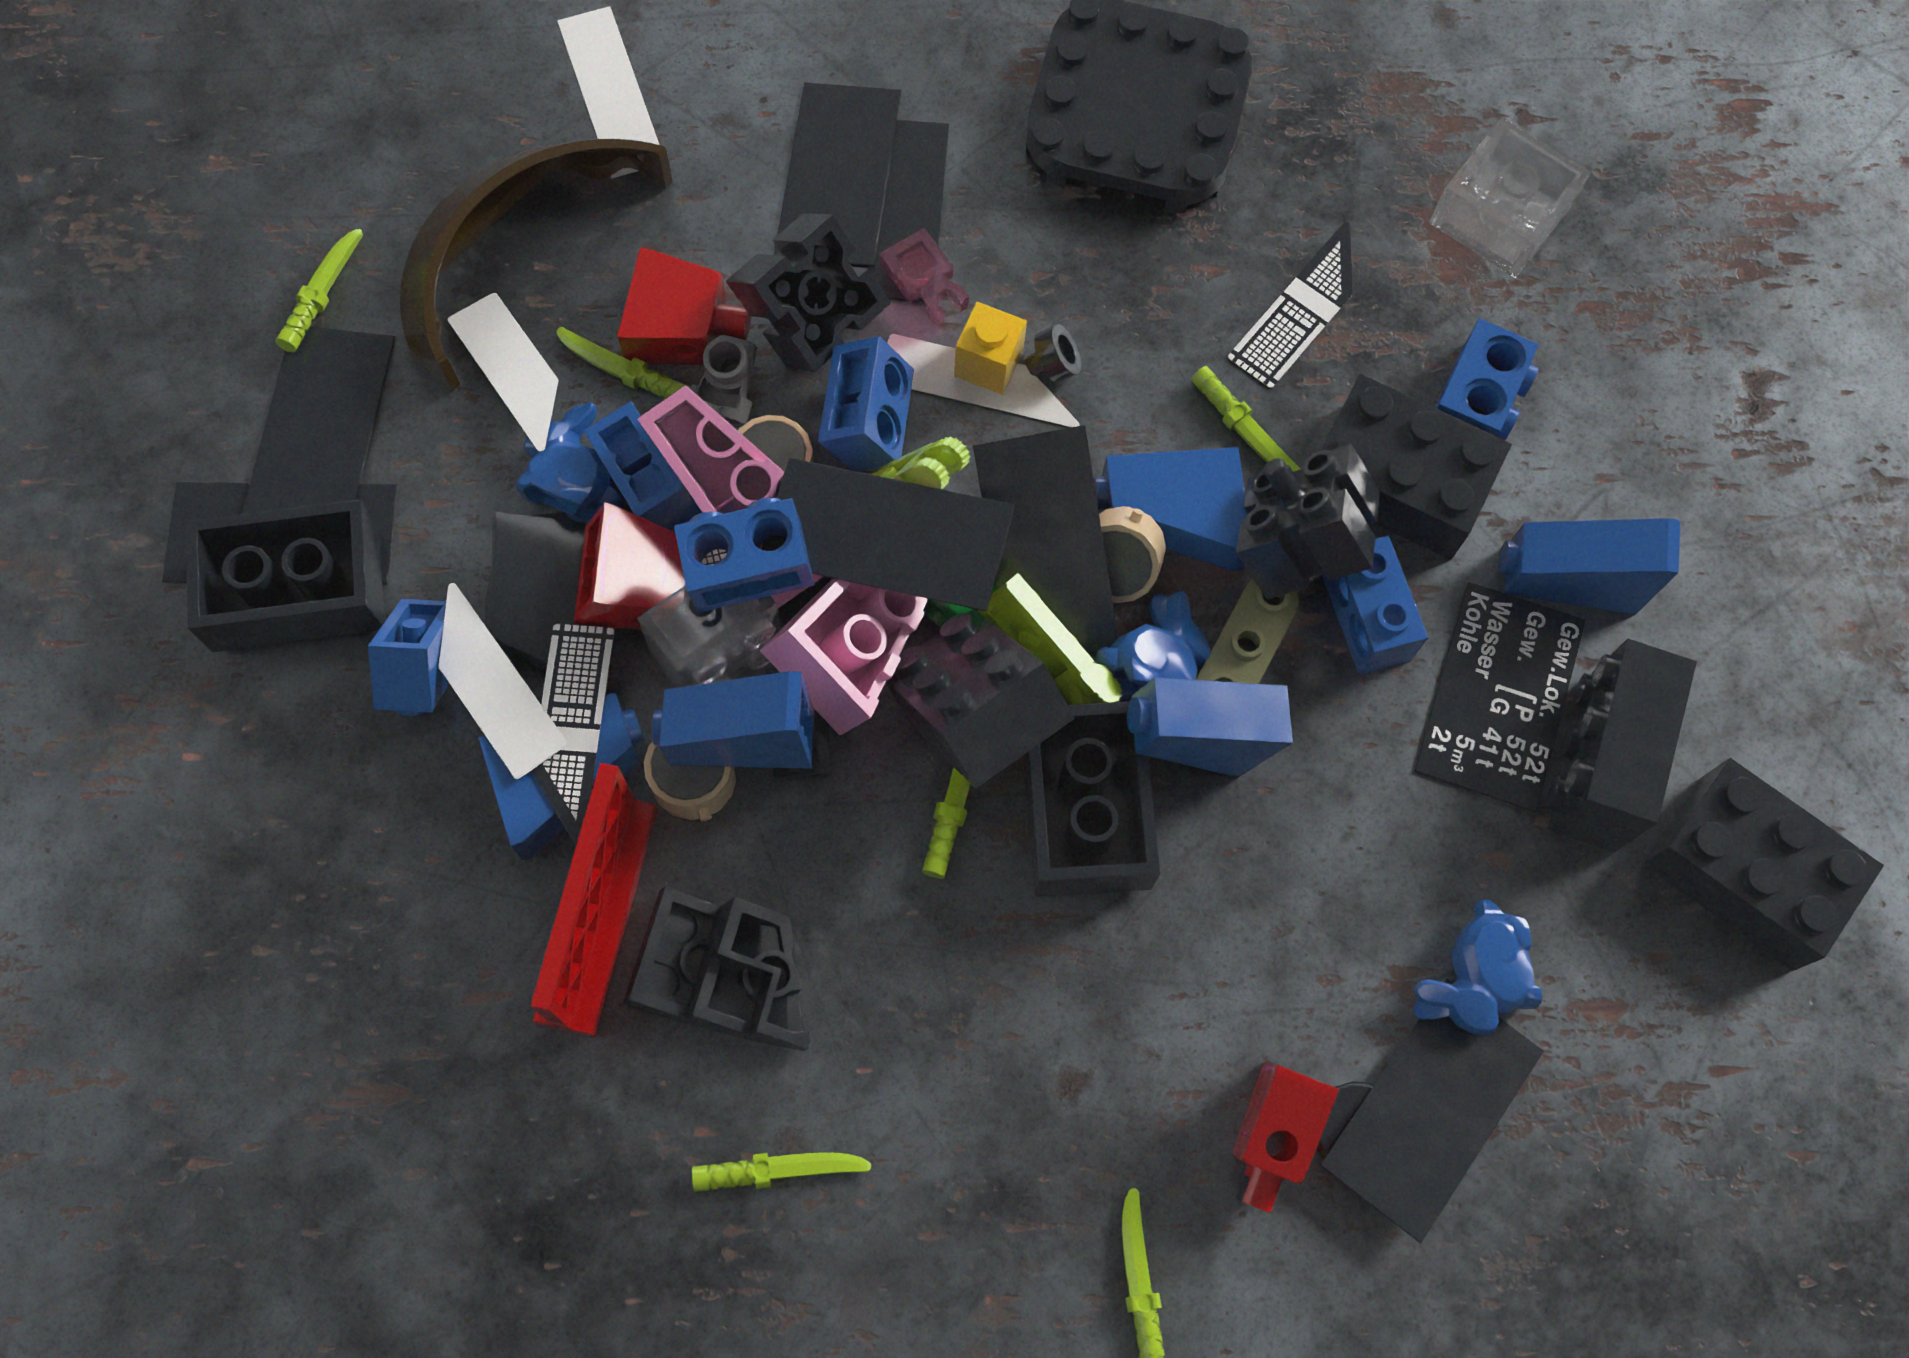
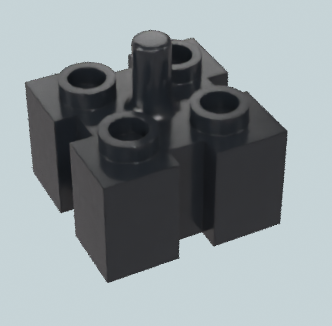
[726,213,891,372]
[1236,444,1380,599]

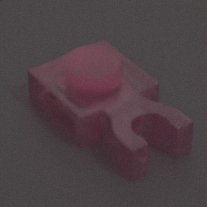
[880,228,969,327]

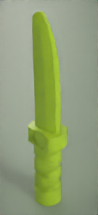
[275,229,363,353]
[557,327,690,399]
[1191,366,1300,472]
[922,767,970,879]
[692,1152,871,1192]
[1122,1188,1165,1358]

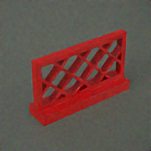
[530,763,658,1038]

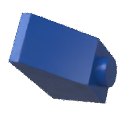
[368,599,448,716]

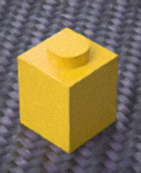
[954,302,1027,395]

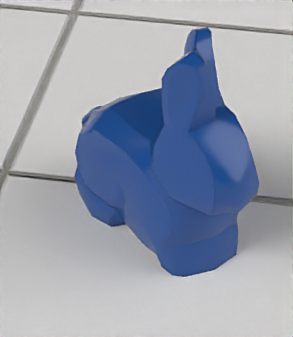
[516,402,624,523]
[1095,591,1210,700]
[1413,900,1542,1036]

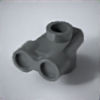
[690,334,757,428]

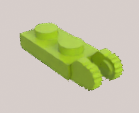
[869,436,971,489]
[977,573,1122,705]

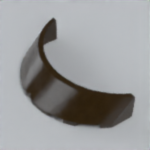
[400,139,673,391]

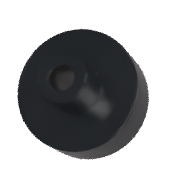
[1025,324,1081,383]

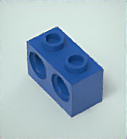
[1435,318,1539,440]
[818,336,914,472]
[583,401,702,531]
[674,498,814,613]
[1322,536,1429,675]

